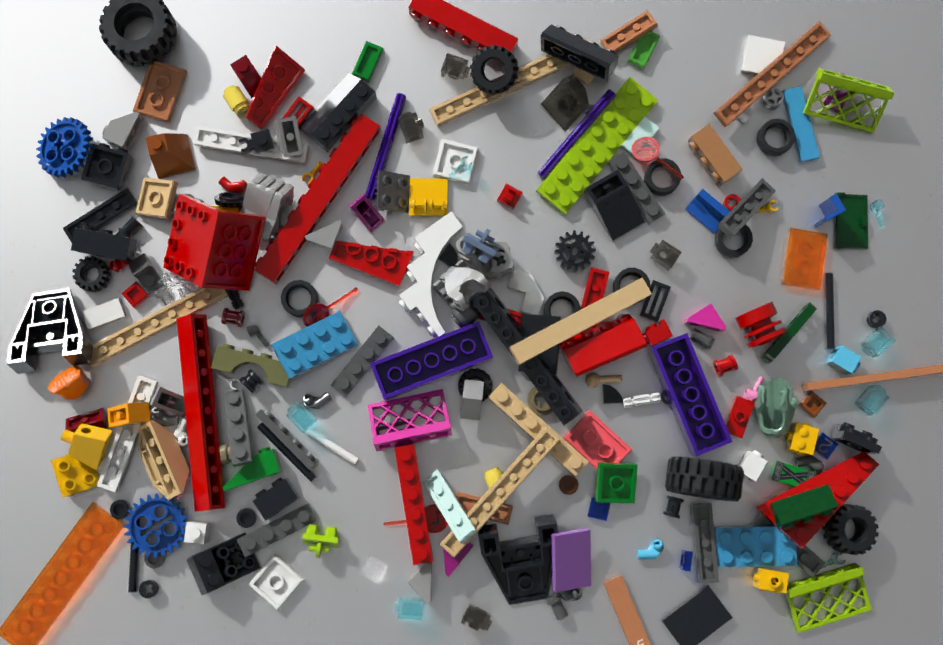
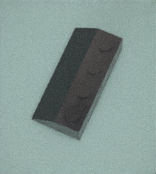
[540,24,619,82]
[299,73,377,152]

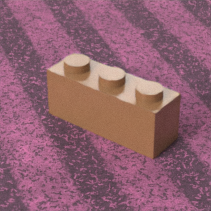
[688,124,743,186]

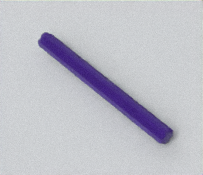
[537,89,616,179]
[365,93,406,200]

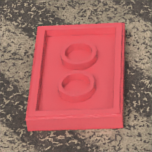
[563,410,632,470]

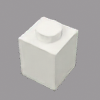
[738,450,768,482]
[184,521,211,544]

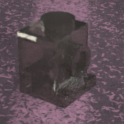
[441,53,470,80]
[650,240,682,271]
[461,603,492,631]

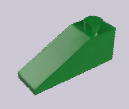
[223,447,283,491]

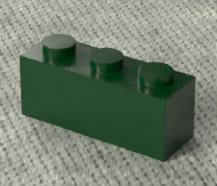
[769,484,838,530]

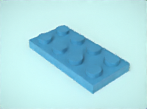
[271,311,358,380]
[715,525,797,567]

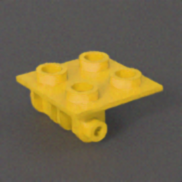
[409,178,448,216]
[51,455,99,498]

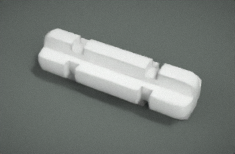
[623,392,661,408]

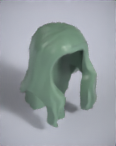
[754,378,797,438]

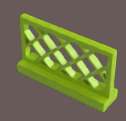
[803,68,894,133]
[784,563,872,633]

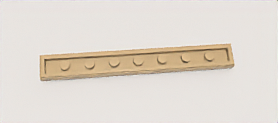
[429,54,571,127]
[509,277,652,365]
[89,288,228,368]
[440,427,561,557]

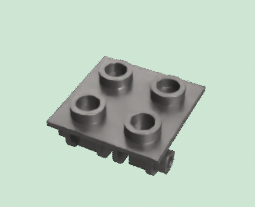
[375,170,410,213]

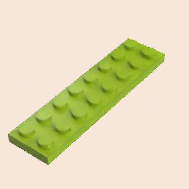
[536,77,658,215]

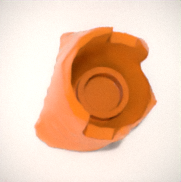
[48,365,89,400]

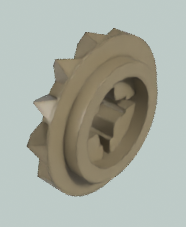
[527,387,553,415]

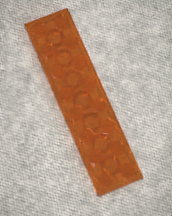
[0,502,126,645]

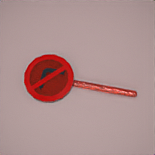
[631,137,684,179]
[303,287,358,327]
[383,504,448,533]

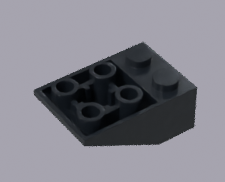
[583,170,645,241]
[186,532,261,596]

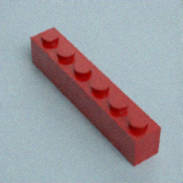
[408,0,518,63]
[394,444,434,565]

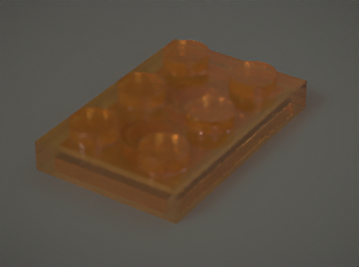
[781,228,828,290]

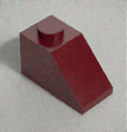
[230,55,261,99]

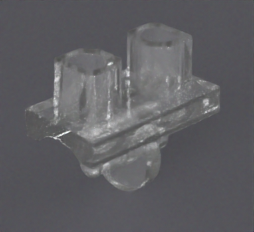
[154,271,191,306]

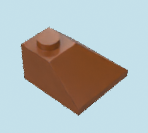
[146,133,196,179]

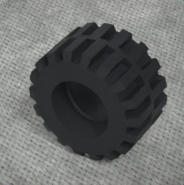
[470,45,519,94]
[822,504,879,555]

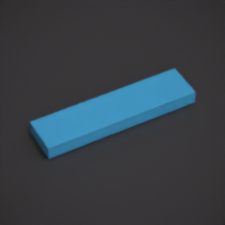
[782,86,820,163]

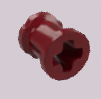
[221,308,245,327]

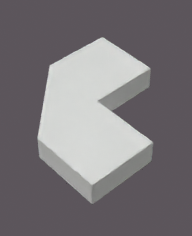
[508,269,544,314]

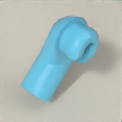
[637,539,664,560]

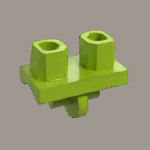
[302,524,339,558]

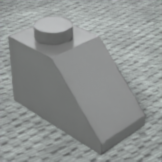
[102,112,144,150]
[274,116,303,157]

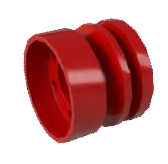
[735,302,786,348]

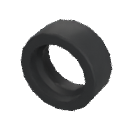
[756,118,795,156]
[644,158,681,196]
[714,224,753,258]
[613,268,650,305]
[281,280,319,317]
[543,291,581,316]

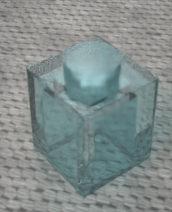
[860,327,895,358]
[854,385,890,415]
[286,402,318,433]
[394,596,423,620]

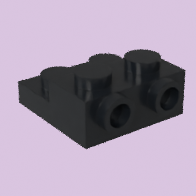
[81,143,132,191]
[830,422,882,454]

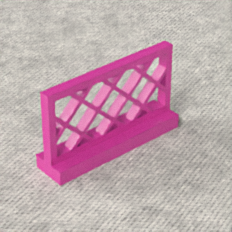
[367,389,452,452]

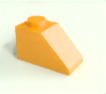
[107,402,151,428]

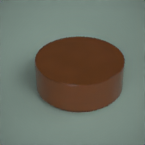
[559,475,578,495]

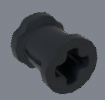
[663,495,684,519]

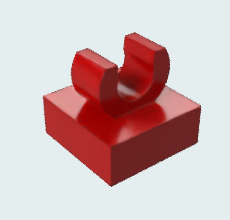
[497,183,523,210]

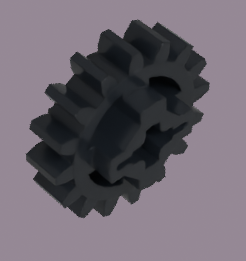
[554,230,596,272]

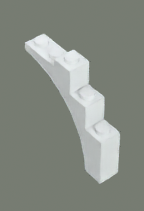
[399,211,463,337]

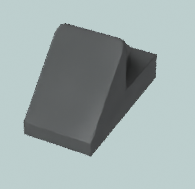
[128,253,165,295]

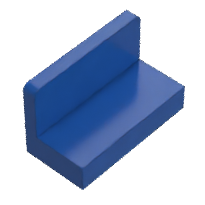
[685,189,730,233]
[814,193,846,228]

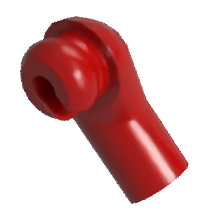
[218,177,248,194]
[109,259,129,272]

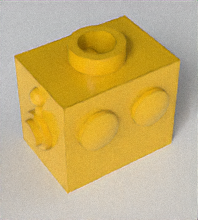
[785,422,819,456]
[753,567,789,594]

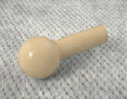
[585,372,622,388]

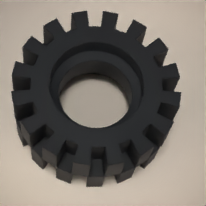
[72,256,111,292]
[458,368,493,402]

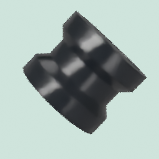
[239,369,264,393]

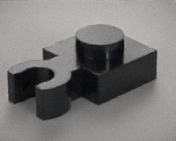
[238,129,274,154]

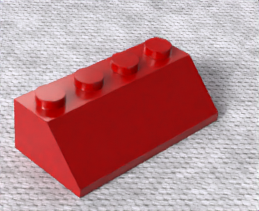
[559,313,648,377]

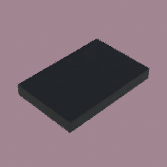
[518,313,561,374]
[661,585,733,645]

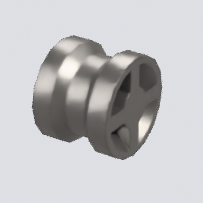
[762,88,784,110]

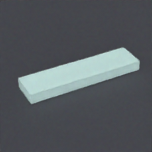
[423,470,478,543]

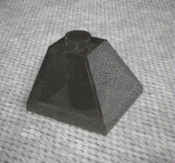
[541,74,589,131]

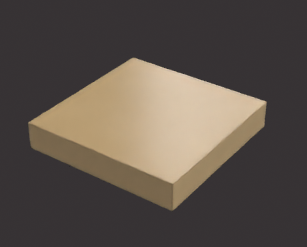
[135,178,178,219]

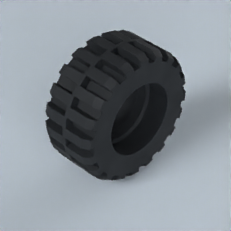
[99,0,177,67]
[665,456,744,502]

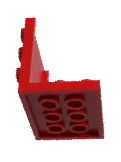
[163,194,266,291]

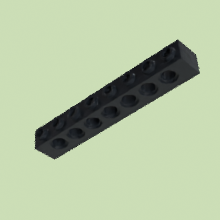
[471,288,583,425]

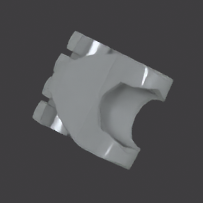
[240,173,294,242]
[456,236,514,279]
[433,260,491,311]

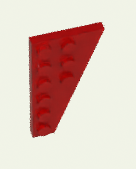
[756,451,879,549]

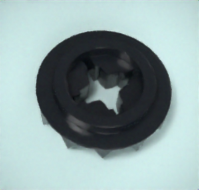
[214,192,244,208]

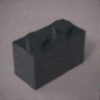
[253,477,301,521]

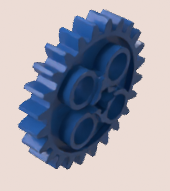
[36,117,94,178]
[123,493,189,558]

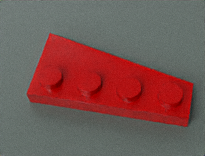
[245,45,305,129]
[329,241,414,287]

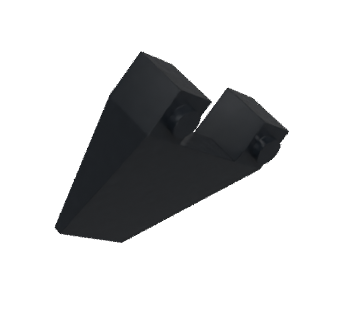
[6,288,93,374]
[478,514,558,605]

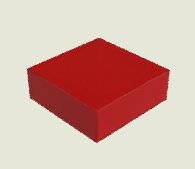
[121,281,150,308]

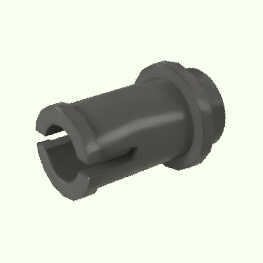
[690,328,715,349]
[547,593,568,620]

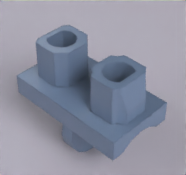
[462,228,499,264]

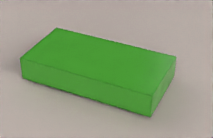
[627,31,660,70]

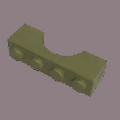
[211,344,291,388]

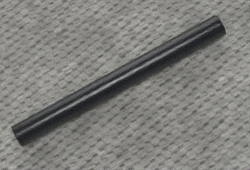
[825,273,835,349]
[257,422,317,482]
[128,519,140,592]

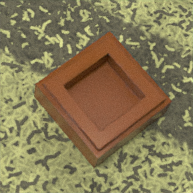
[798,391,827,418]

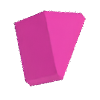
[684,304,726,332]

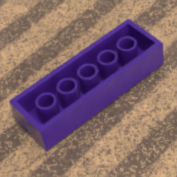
[370,321,493,401]
[648,333,732,457]

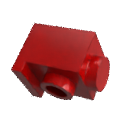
[642,319,673,348]

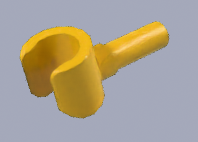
[302,161,323,184]
[756,200,778,213]

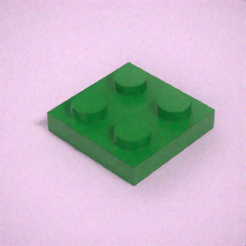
[595,462,638,503]

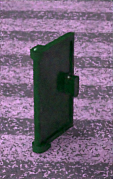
[834,192,868,250]

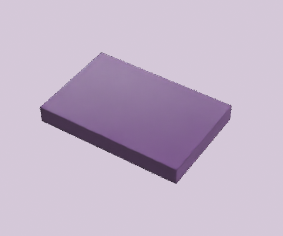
[552,528,591,592]

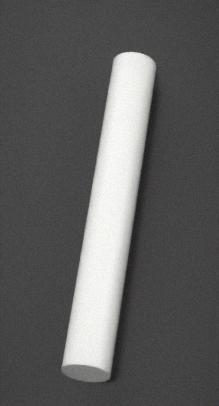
[306,428,359,465]

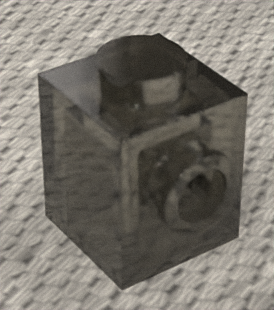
[398,112,425,144]

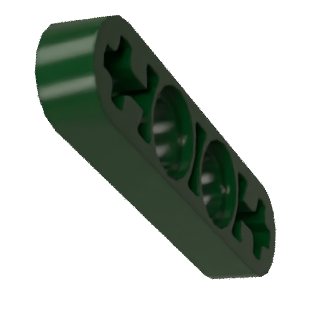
[762,302,817,364]

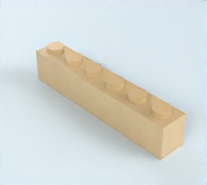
[488,383,589,476]

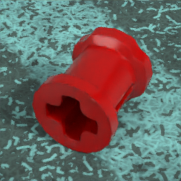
[713,354,738,377]

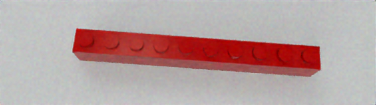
[254,114,381,285]
[177,314,225,512]

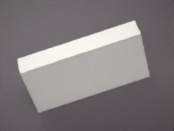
[82,298,126,330]

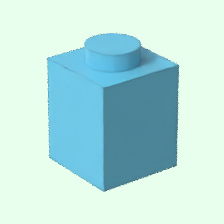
[826,345,861,375]

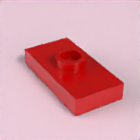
[725,396,755,439]

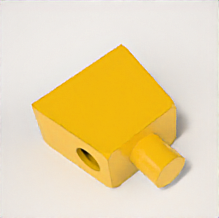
[61,424,112,470]

